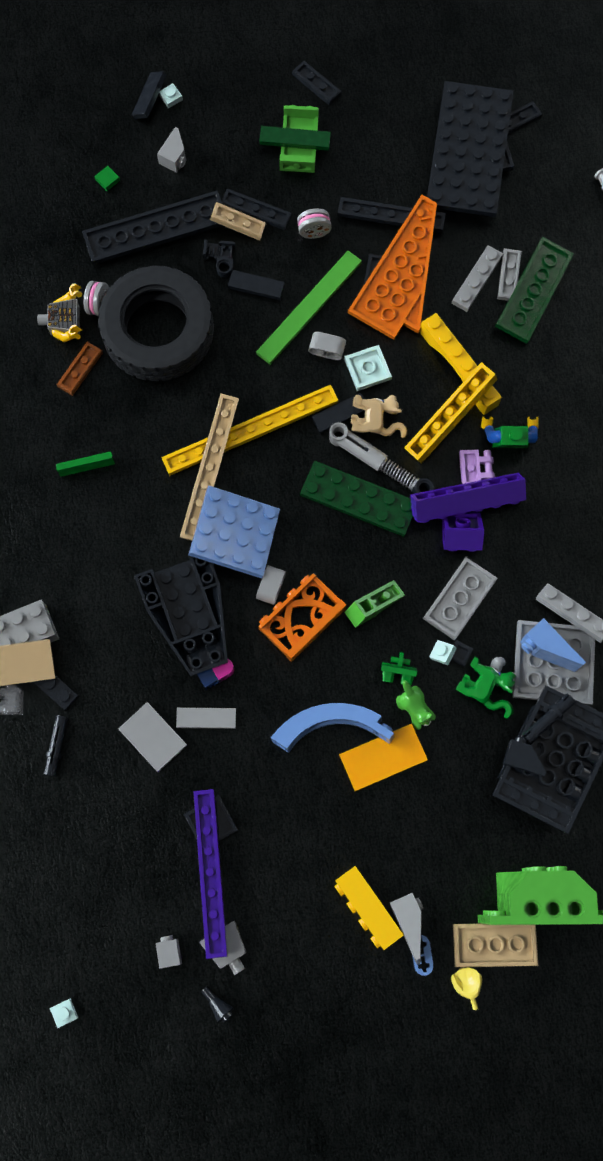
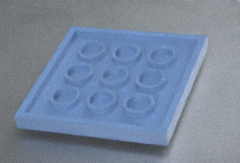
[188,485,280,578]

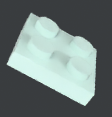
[344,345,392,391]

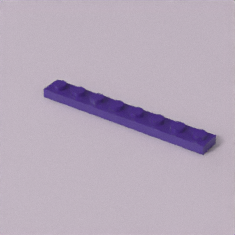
[193,789,228,959]

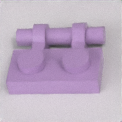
[459,450,495,484]

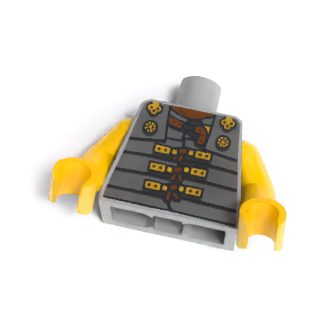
[37,284,82,342]

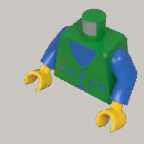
[481,416,539,448]

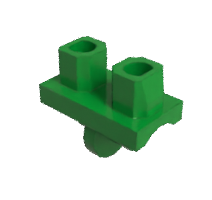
[381,652,417,685]

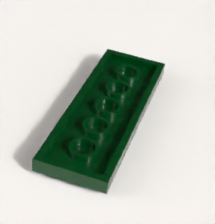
[495,237,574,344]
[300,460,413,537]

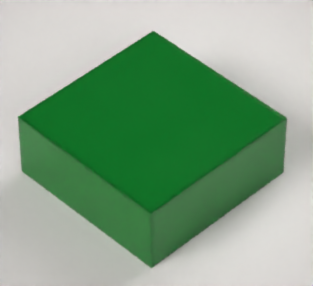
[94,166,120,191]

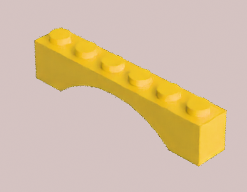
[419,313,502,415]

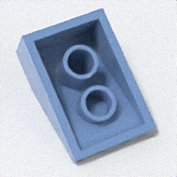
[520,618,586,672]

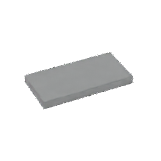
[423,557,498,640]

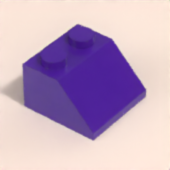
[442,512,484,552]

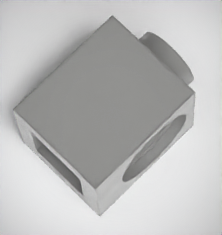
[156,935,182,969]

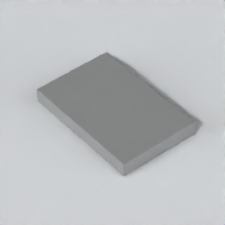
[118,702,187,772]

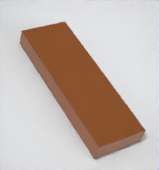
[56,341,103,396]

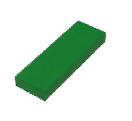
[56,452,115,477]

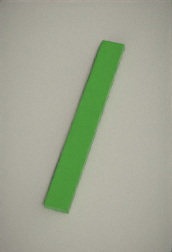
[256,251,362,365]

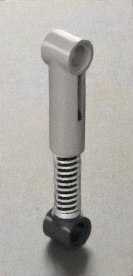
[329,422,434,494]

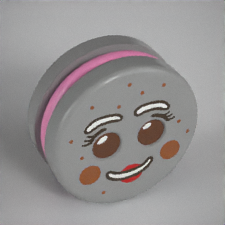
[297,208,332,239]
[84,281,109,316]

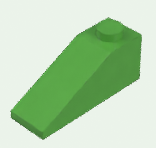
[344,580,405,628]

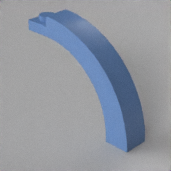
[271,703,394,753]

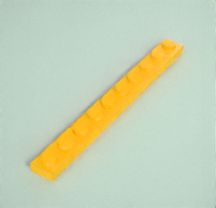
[161,385,338,476]

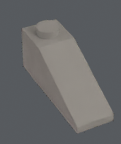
[390,893,423,965]

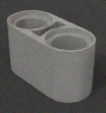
[308,332,346,360]
[256,565,286,605]

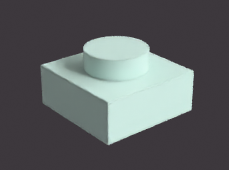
[159,84,183,108]
[429,640,457,665]
[50,998,78,1028]

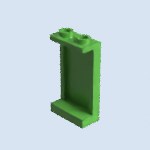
[280,105,319,173]

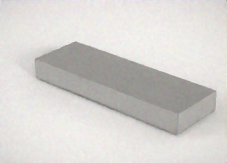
[497,248,522,301]
[176,708,236,729]

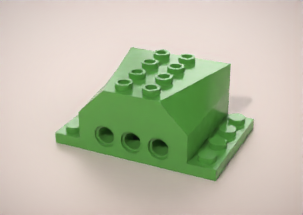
[478,866,603,925]

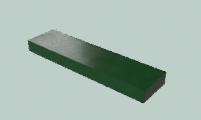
[259,126,331,151]

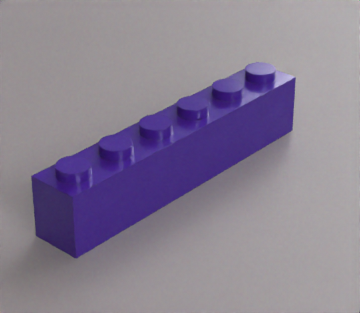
[410,473,526,523]

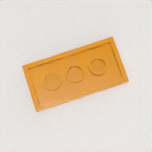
[339,724,428,791]

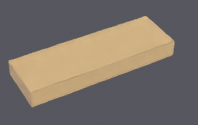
[210,202,266,241]

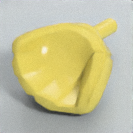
[451,967,482,1010]

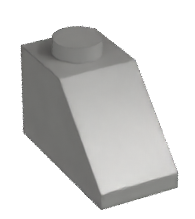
[157,127,186,173]

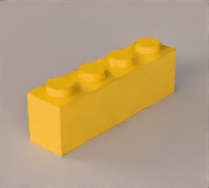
[334,866,404,950]

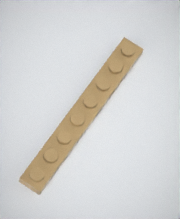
[180,393,239,541]

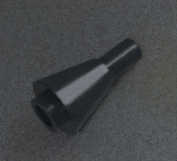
[201,986,234,1023]

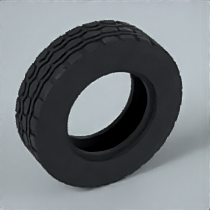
[98,266,214,381]

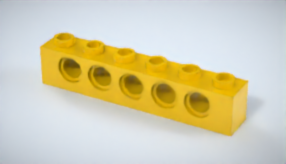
[405,362,497,464]

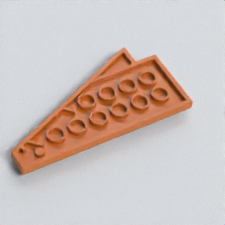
[348,195,437,340]

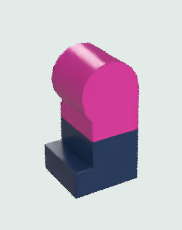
[197,659,234,690]

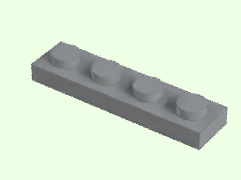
[451,245,503,312]
[536,583,603,643]

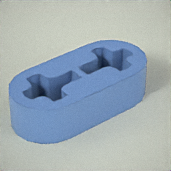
[412,935,433,976]

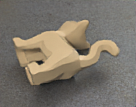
[351,395,407,438]

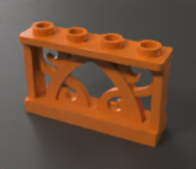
[259,573,346,662]

